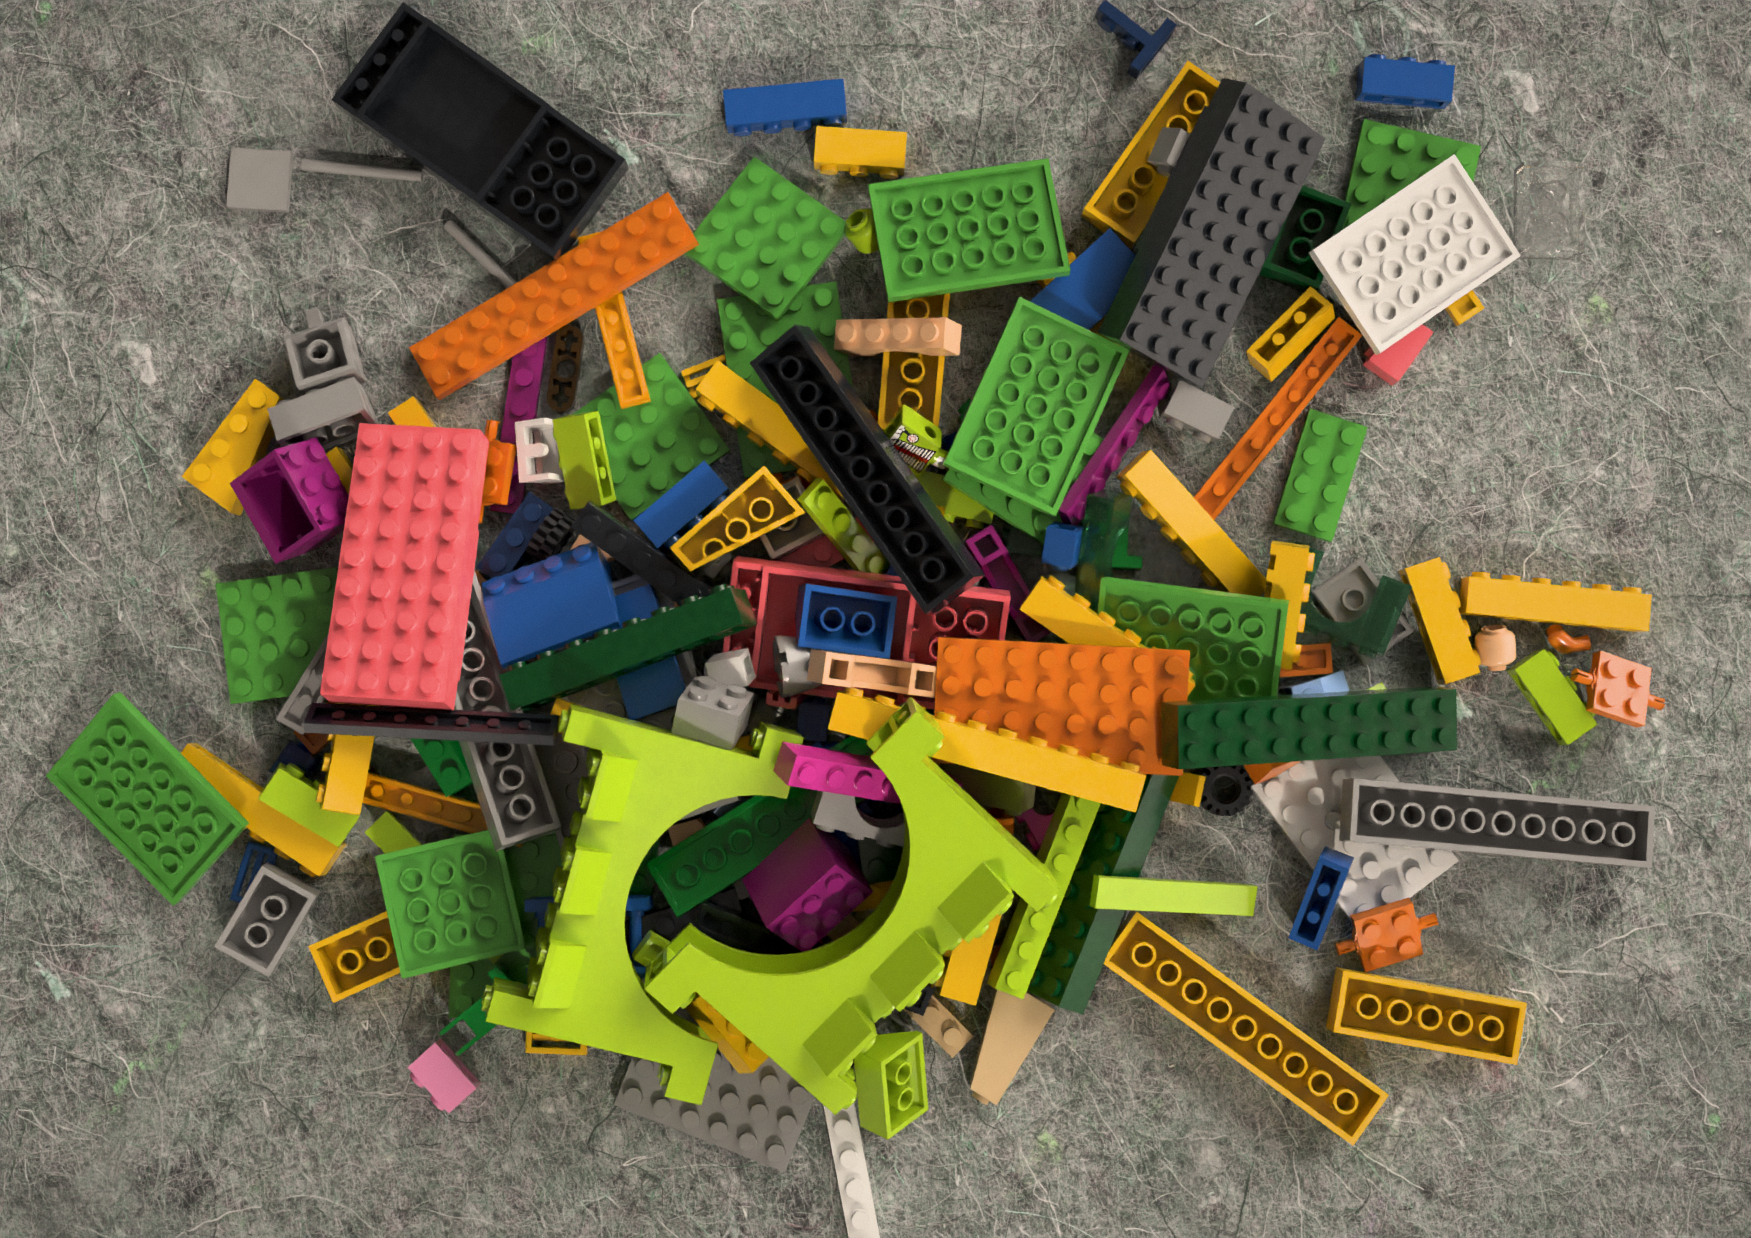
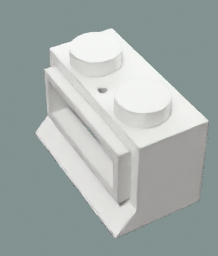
[515,418,565,484]

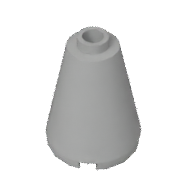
[773,636,856,698]

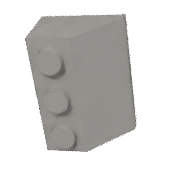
[267,377,380,453]

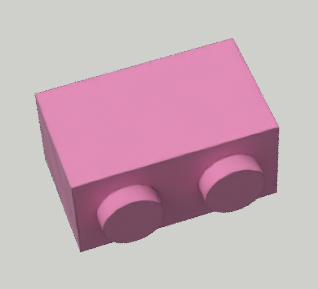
[407,1038,482,1113]

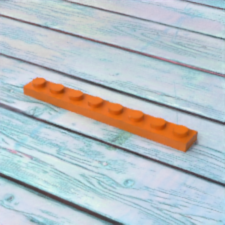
[1194,317,1363,520]

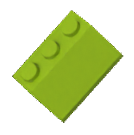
[854,1031,929,1140]

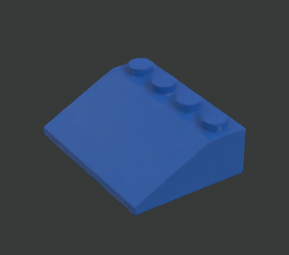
[482,542,620,669]

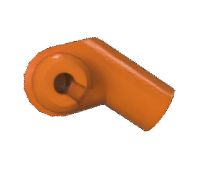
[1546,624,1591,654]

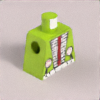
[883,404,948,476]

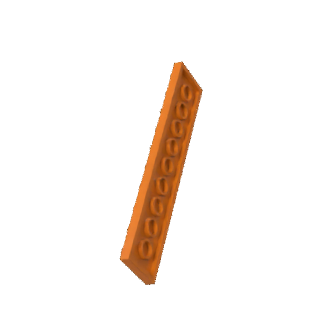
[409,192,699,400]

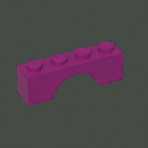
[964,525,1051,642]

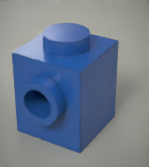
[1041,521,1085,571]

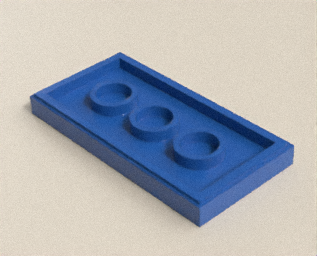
[1030,228,1136,330]
[611,584,686,720]

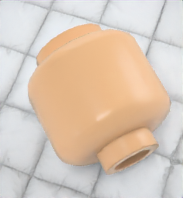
[1474,625,1517,671]

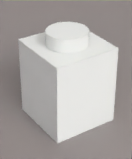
[704,648,756,687]

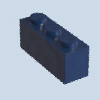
[477,492,554,578]

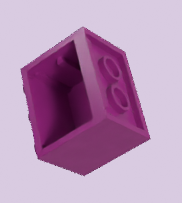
[230,438,349,564]
[742,818,873,952]

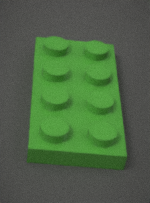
[1272,409,1368,543]

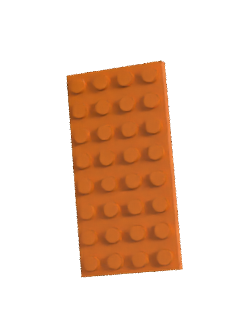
[932,637,1190,776]

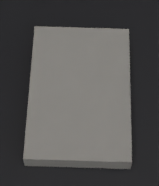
[1310,557,1414,666]

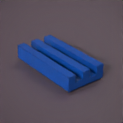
[230,841,278,903]

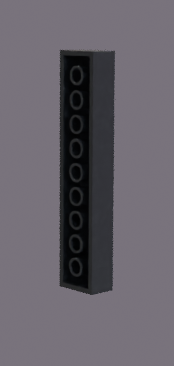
[750,324,985,614]

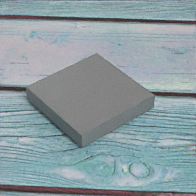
[226,147,294,213]

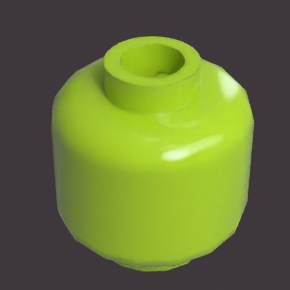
[845,208,879,254]

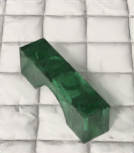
[1074,489,1133,614]

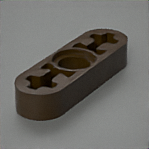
[547,325,585,414]

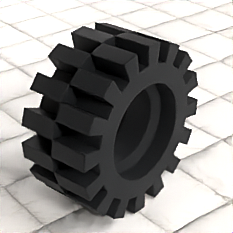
[526,507,575,561]
[1200,765,1253,816]

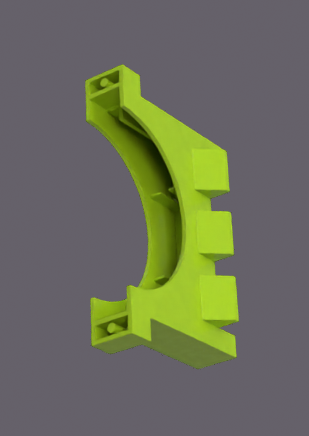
[644,697,1060,1115]
[481,704,804,1105]

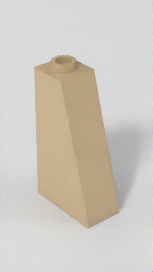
[969,989,1055,1105]

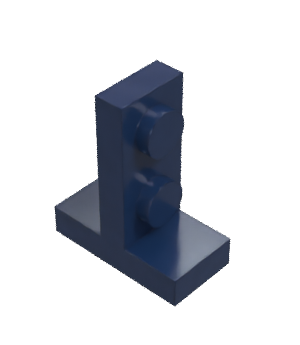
[1095,0,1177,80]

